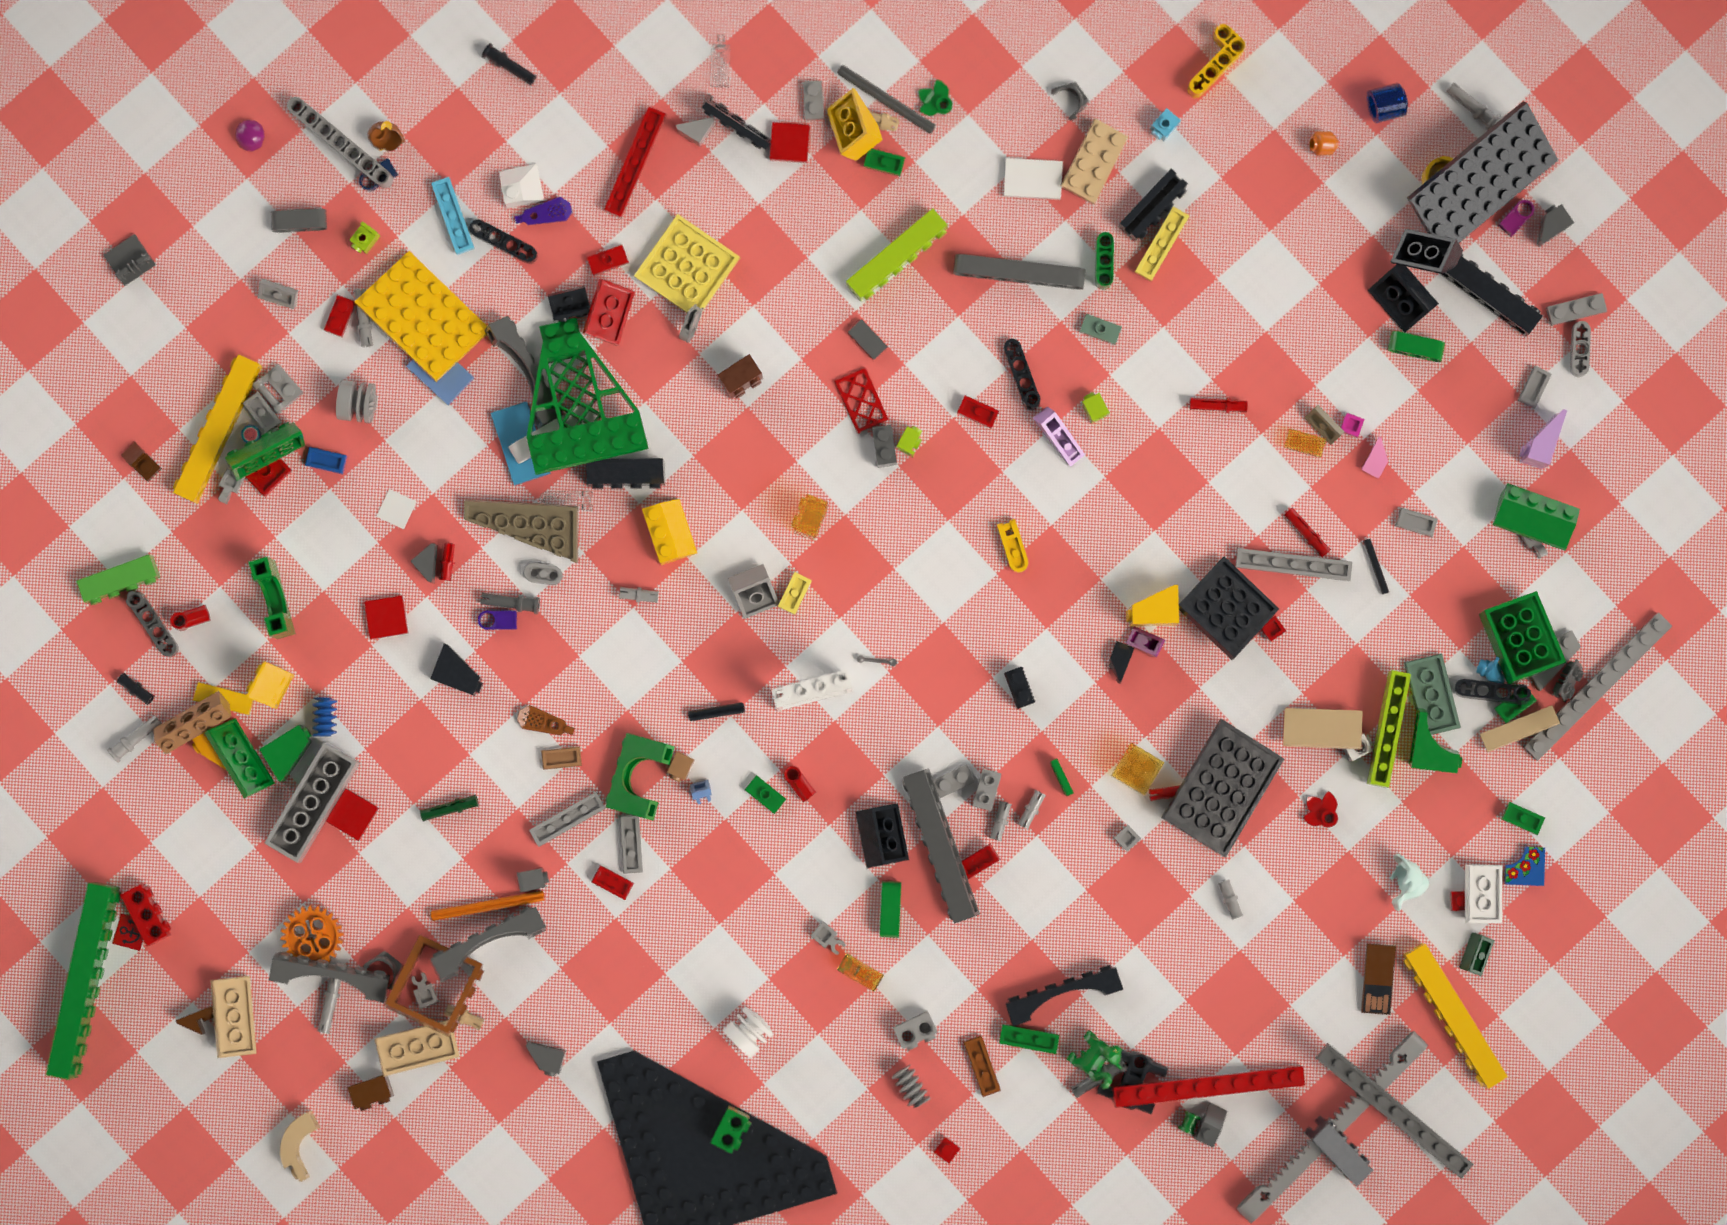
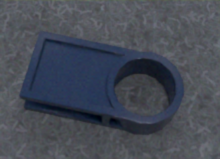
[359,158,399,191]

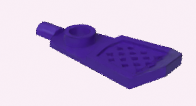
[515,197,573,225]

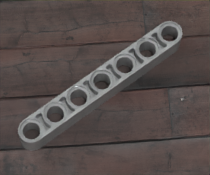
[287,97,394,189]

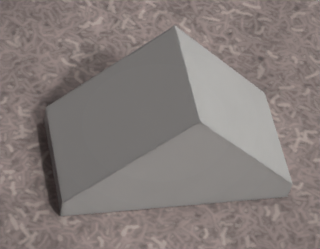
[676,117,715,147]

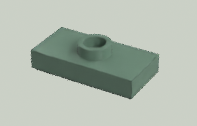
[1080,314,1122,345]

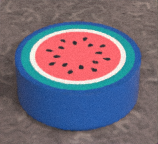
[241,425,261,443]

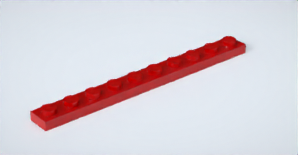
[1112,1066,1306,1108]

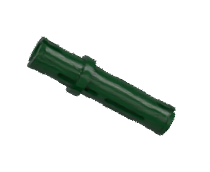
[420,794,479,822]

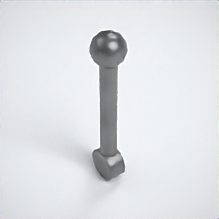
[857,655,897,666]

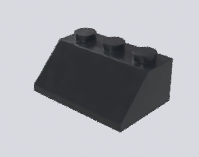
[1390,229,1463,274]
[1368,265,1439,333]
[855,803,909,868]

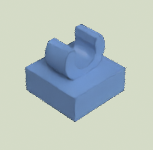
[690,780,712,804]

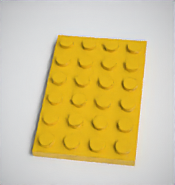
[354,251,487,382]

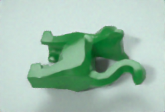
[1067,1030,1122,1089]

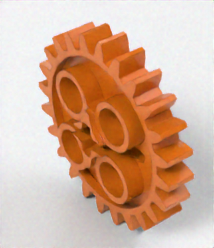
[280,904,344,962]

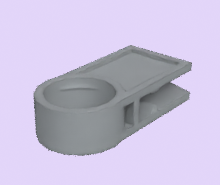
[679,304,703,343]

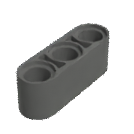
[271,208,327,233]

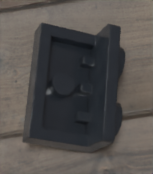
[548,285,590,322]

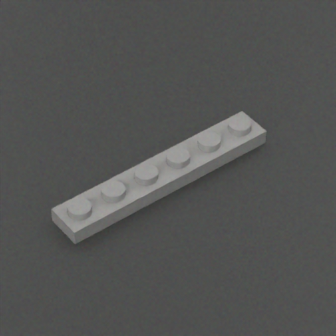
[1235,548,1352,581]

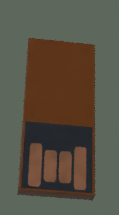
[1361,943,1396,1015]

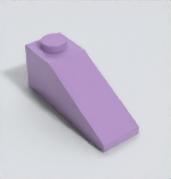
[1033,406,1085,467]

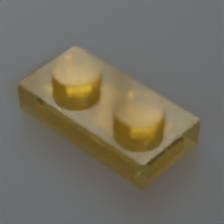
[1284,429,1326,458]

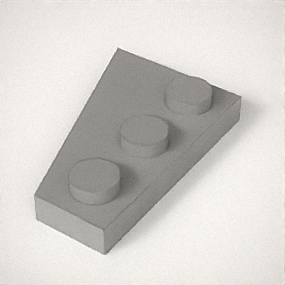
[1531,630,1581,691]

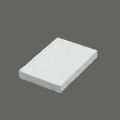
[1004,158,1063,200]
[1465,865,1502,923]

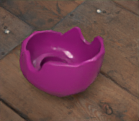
[236,120,265,151]

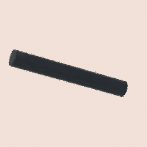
[1363,538,1389,595]

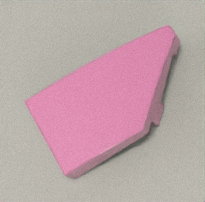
[1362,436,1388,479]

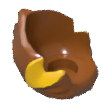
[367,121,405,152]

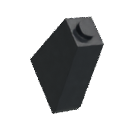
[430,643,483,696]

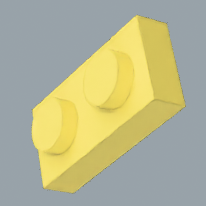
[778,572,812,615]

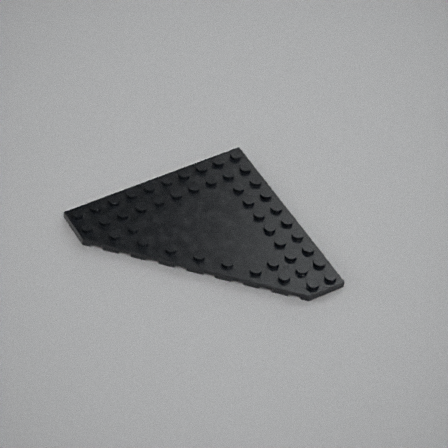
[597,1050,838,1225]

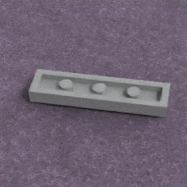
[529,792,606,847]

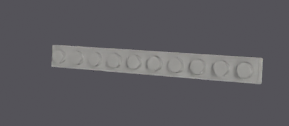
[1523,613,1672,761]

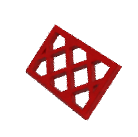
[834,368,889,434]

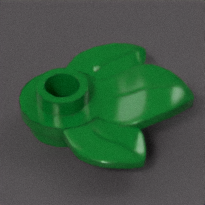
[919,80,953,116]

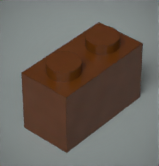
[347,1075,394,1111]

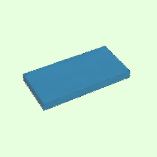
[491,401,551,486]

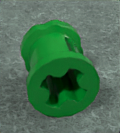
[1178,1110,1201,1135]

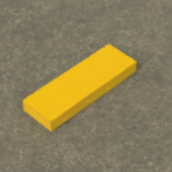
[193,682,254,715]

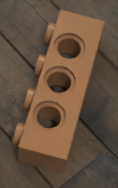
[153,691,231,755]

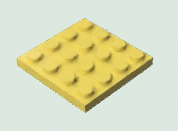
[634,214,740,313]

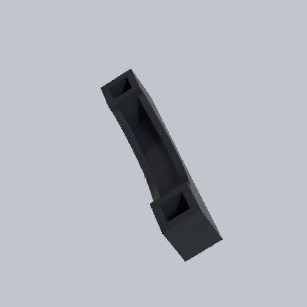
[1005,965,1124,1026]

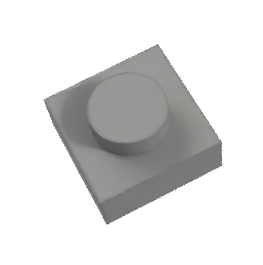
[1114,825,1141,852]

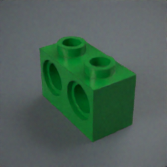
[711,1105,751,1154]

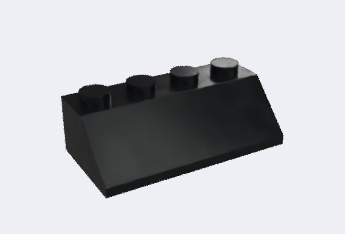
[586,458,665,490]

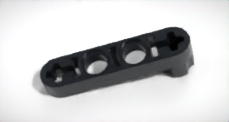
[1004,339,1041,410]
[1455,679,1531,705]

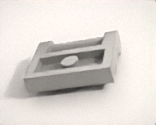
[252,364,304,415]

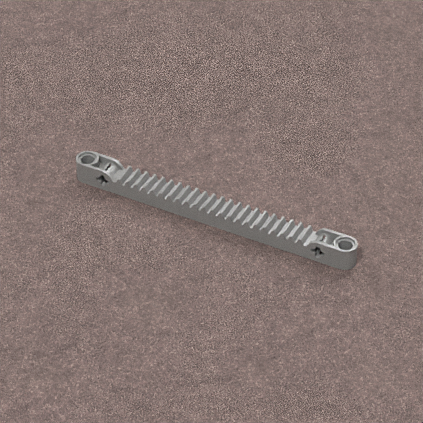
[1236,1031,1428,1223]

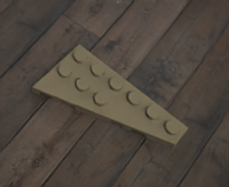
[464,499,578,563]

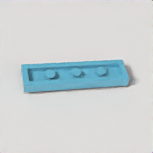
[431,177,475,255]

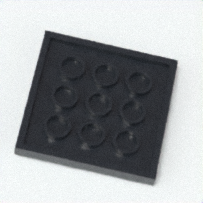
[1179,556,1279,660]

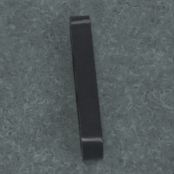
[469,219,538,264]

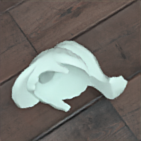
[1390,853,1429,911]

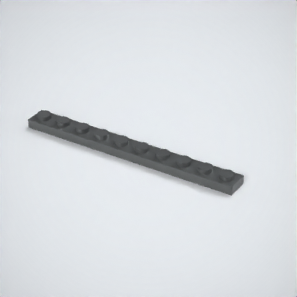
[1315,1043,1474,1179]

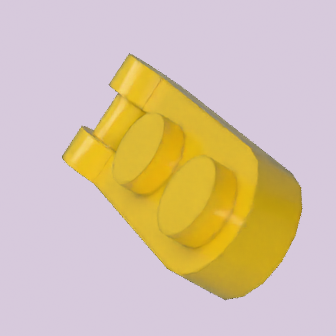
[996,518,1028,573]

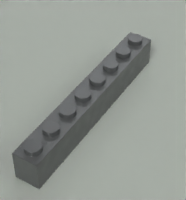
[903,768,980,924]

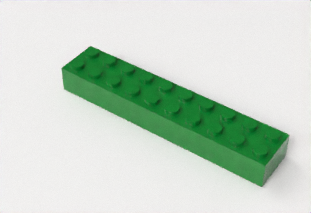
[46,882,121,1080]

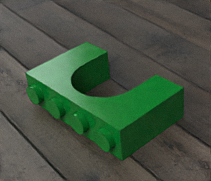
[248,557,296,639]
[606,733,675,821]

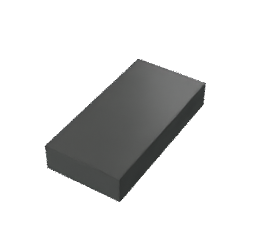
[848,319,888,360]

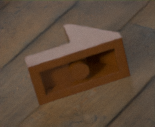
[121,442,162,482]
[176,1006,214,1035]

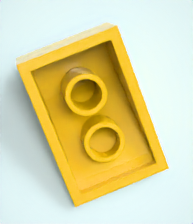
[827,88,883,161]

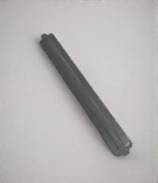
[838,65,936,134]

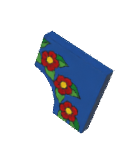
[1504,847,1545,886]

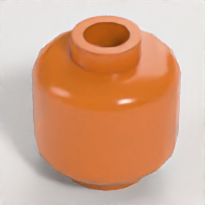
[1309,131,1339,156]

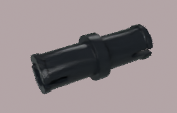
[117,673,155,705]

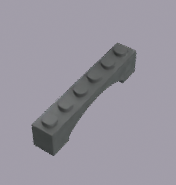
[485,316,562,429]
[430,906,546,983]
[268,952,390,1003]

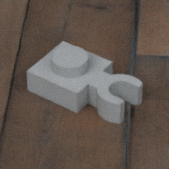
[811,921,845,955]
[411,972,439,1009]

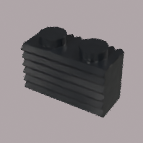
[1004,667,1036,709]

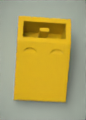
[246,661,295,709]

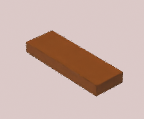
[963,1035,1001,1097]

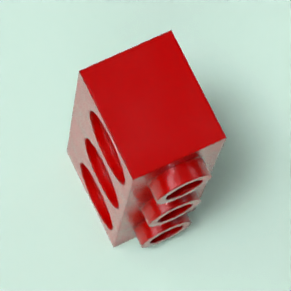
[120,884,171,946]

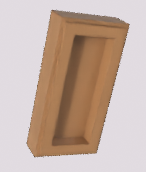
[541,747,582,770]

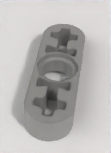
[1570,321,1591,377]

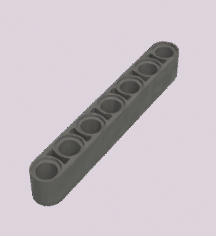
[953,254,1086,290]

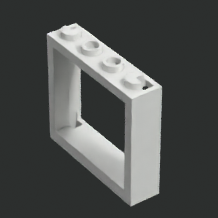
[772,670,852,711]

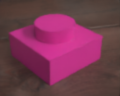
[1341,413,1365,438]

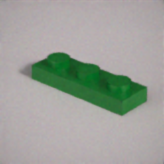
[999,1024,1060,1054]

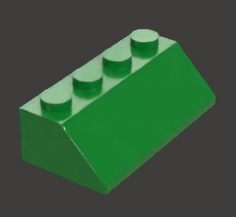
[1493,483,1580,551]

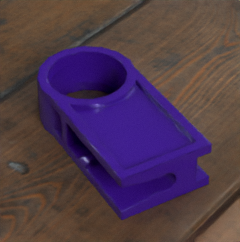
[478,610,517,630]

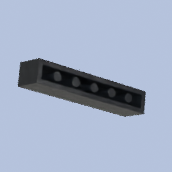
[1441,253,1543,337]

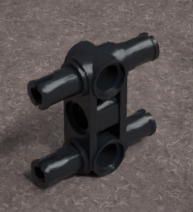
[1096,1049,1169,1114]

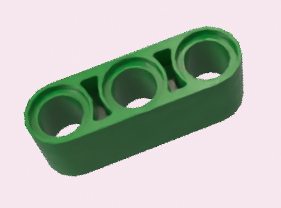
[1095,232,1114,290]
[1388,331,1446,362]
[880,881,901,938]

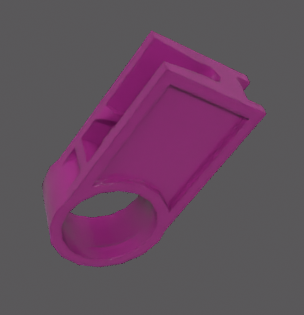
[1498,200,1535,237]

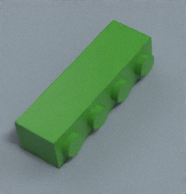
[77,554,161,605]

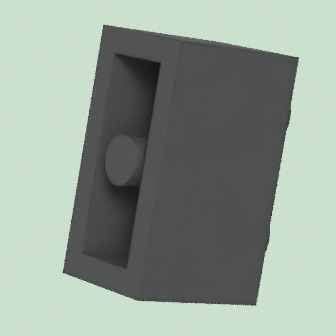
[872,425,897,468]

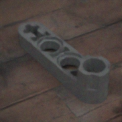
[126,591,178,657]

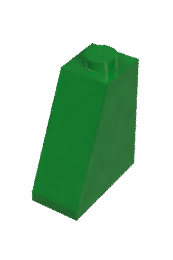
[259,725,312,782]

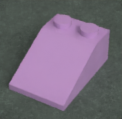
[1519,409,1567,469]

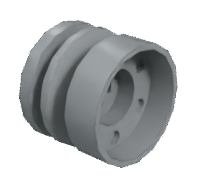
[336,380,377,424]

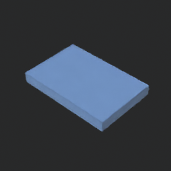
[406,360,474,406]

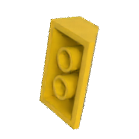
[642,499,697,565]

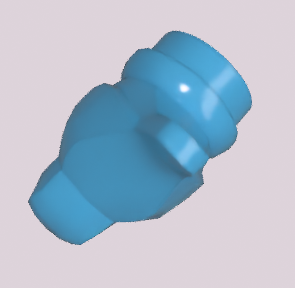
[1476,657,1506,684]

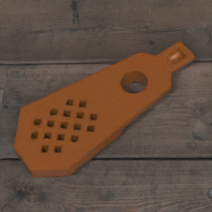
[517,705,575,736]

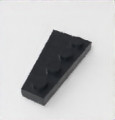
[702,93,771,150]

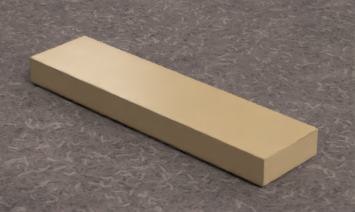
[1480,705,1560,753]

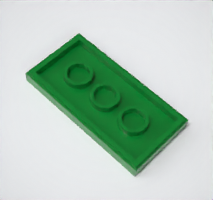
[205,718,275,799]

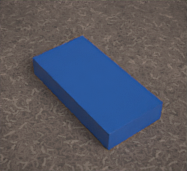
[305,447,347,475]

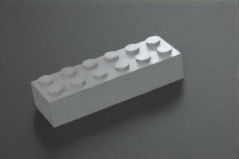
[264,743,360,863]

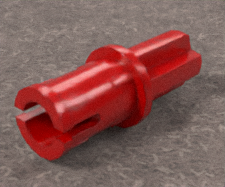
[439,543,455,581]

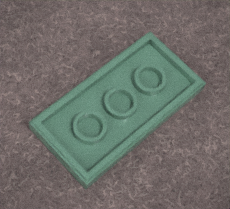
[1404,653,1461,735]

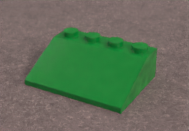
[225,422,305,481]
[1479,591,1566,684]

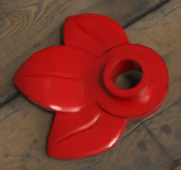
[1304,791,1338,828]

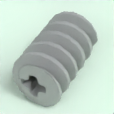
[892,1065,931,1108]

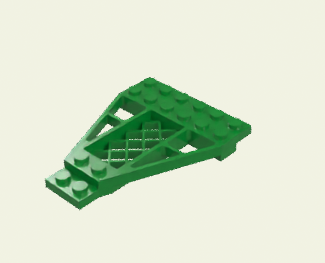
[526,318,649,475]

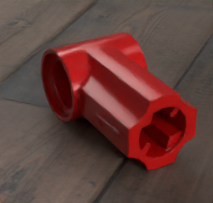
[170,605,211,631]
[783,766,816,802]

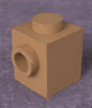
[666,752,695,782]

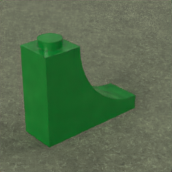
[1409,708,1462,773]

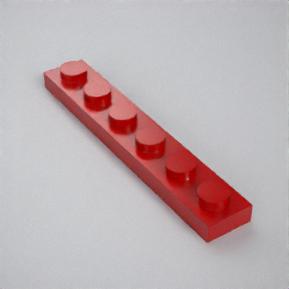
[604,106,666,218]

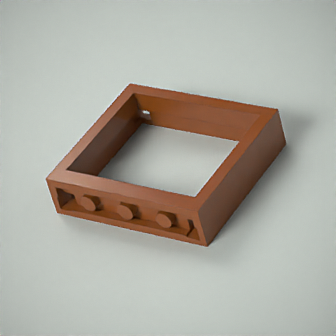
[385,935,484,1037]

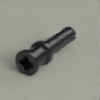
[481,43,537,86]

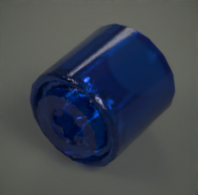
[1367,83,1408,123]

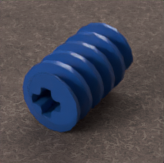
[312,697,337,737]

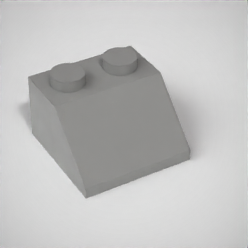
[728,564,779,619]

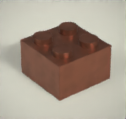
[717,354,763,399]

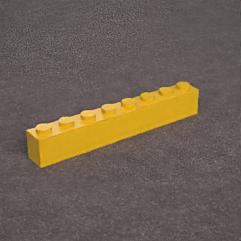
[173,354,263,504]
[1403,943,1508,1089]

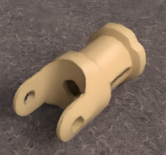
[869,110,899,131]

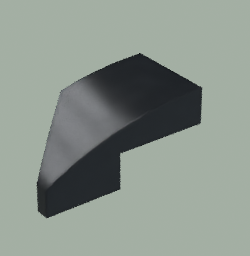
[1109,641,1134,684]

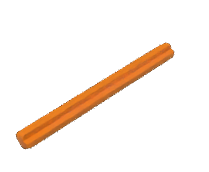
[430,891,545,921]

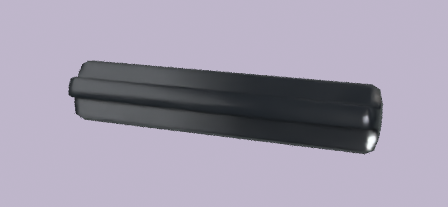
[688,702,745,721]

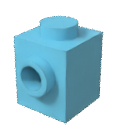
[1150,108,1181,141]

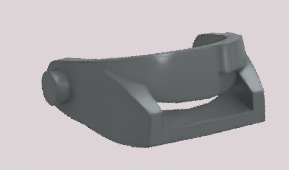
[1051,82,1089,121]
[363,950,404,990]

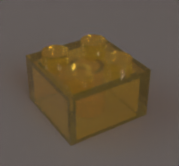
[791,494,829,541]
[1110,742,1165,796]

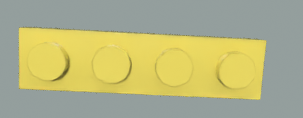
[1135,206,1189,282]

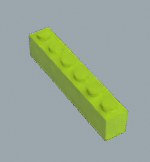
[846,208,948,301]
[1367,670,1411,788]

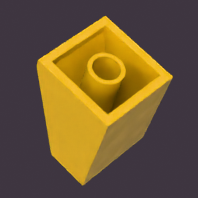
[1126,584,1179,627]

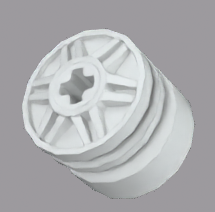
[722,1006,774,1058]

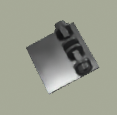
[103,234,156,286]
[1552,659,1584,703]

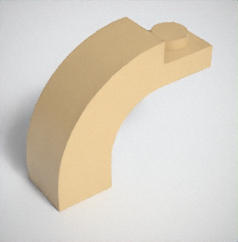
[280,1110,320,1182]

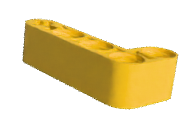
[1187,24,1246,98]

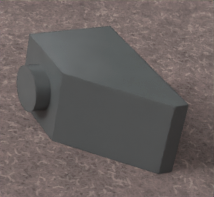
[1537,204,1575,247]
[517,868,549,892]
[526,1041,566,1077]
[1193,1102,1227,1148]

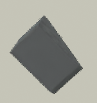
[411,543,438,583]

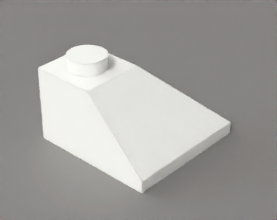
[499,164,544,209]

